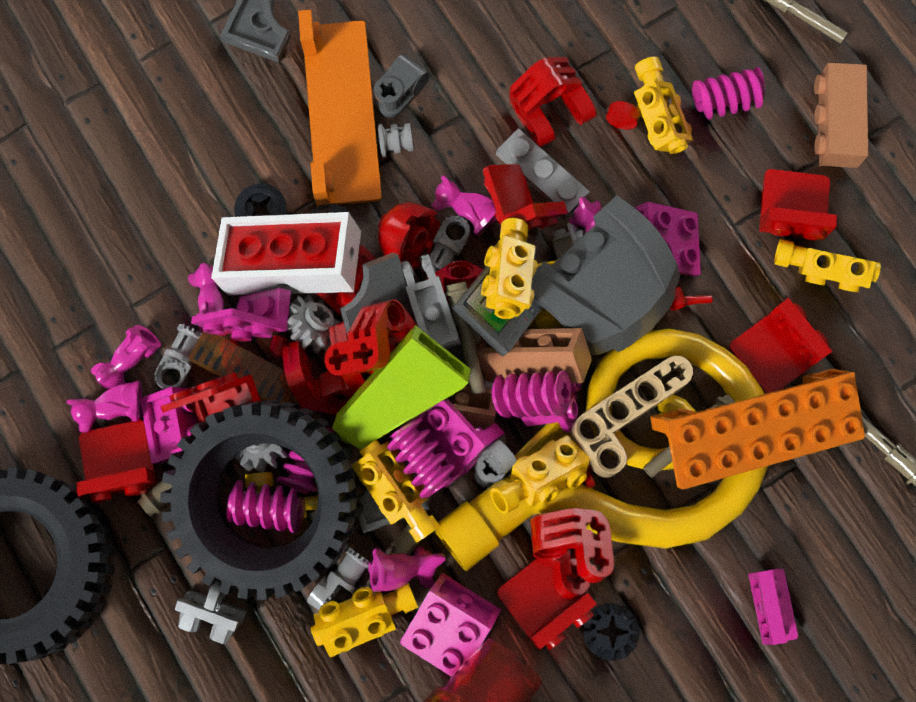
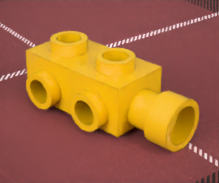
[634,57,693,154]
[481,218,537,319]
[774,239,881,293]
[490,435,590,514]
[351,440,440,543]
[310,583,418,657]

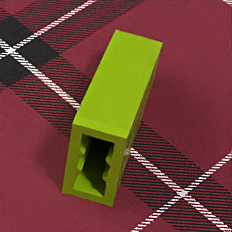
[332,325,471,450]

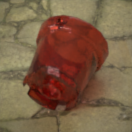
[424,638,543,702]

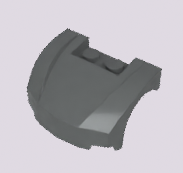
[531,195,680,355]

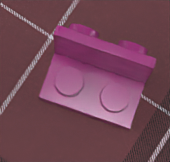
[634,202,701,277]
[191,288,291,342]
[416,398,505,488]
[400,573,501,680]

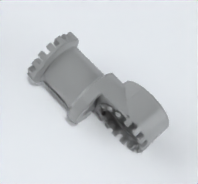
[420,215,470,272]
[154,324,206,390]
[474,440,517,488]
[307,547,369,611]

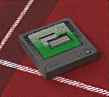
[452,266,542,357]

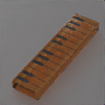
[188,331,315,412]

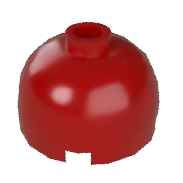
[378,202,440,270]

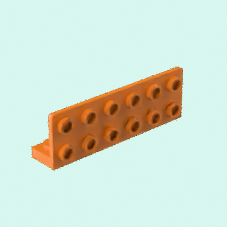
[298,10,382,207]
[650,369,865,490]

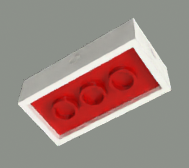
[211,212,361,295]

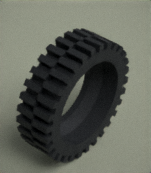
[160,400,363,600]
[0,467,115,664]

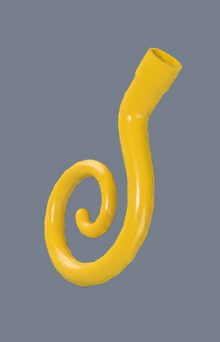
[435,329,768,571]

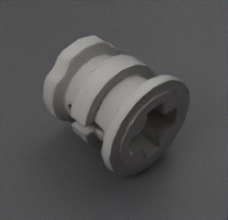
[378,123,413,157]

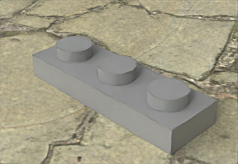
[496,128,590,218]

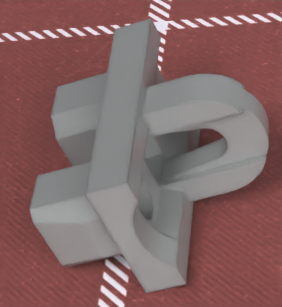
[175,580,247,644]

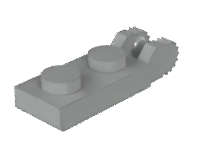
[401,254,461,349]

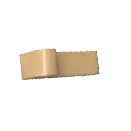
[571,356,693,478]

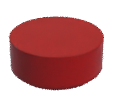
[606,101,640,130]

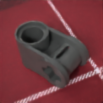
[374,53,431,118]

